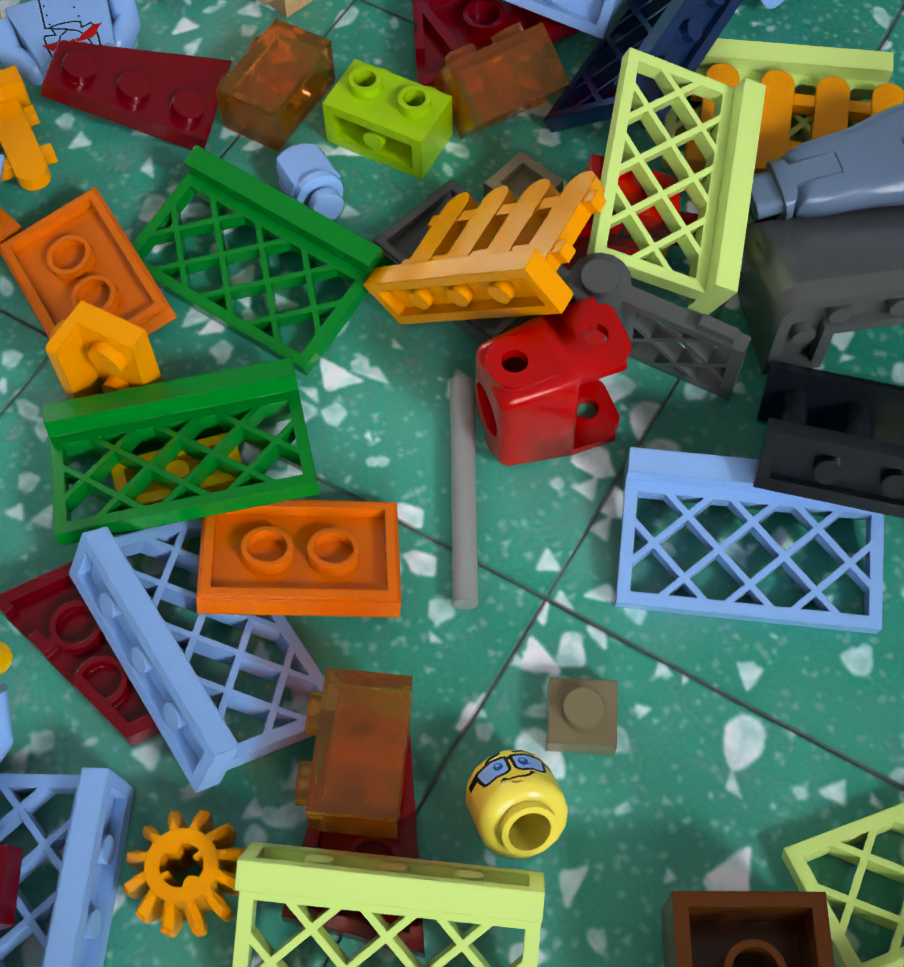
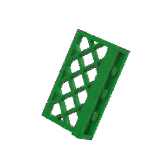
[132,145,387,376]
[43,357,320,546]

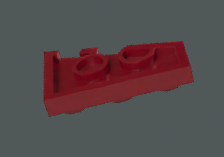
[40,40,232,150]

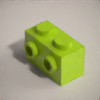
[322,59,453,180]

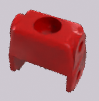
[476,296,632,466]

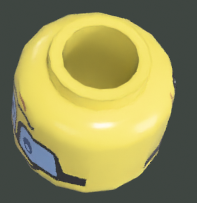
[465,750,568,859]

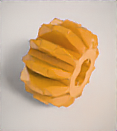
[124,810,245,938]

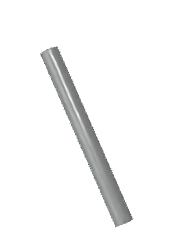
[450,376,479,610]

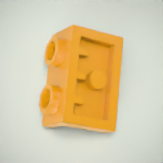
[45,300,163,400]

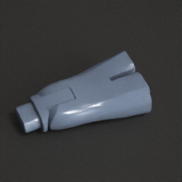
[750,102,904,220]

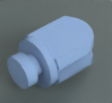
[276,143,344,220]

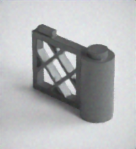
[568,252,752,400]

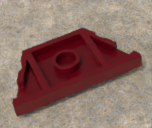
[412,0,582,92]

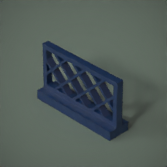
[543,0,742,133]

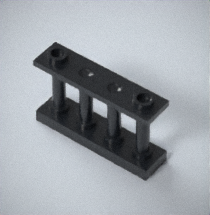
[753,360,904,519]

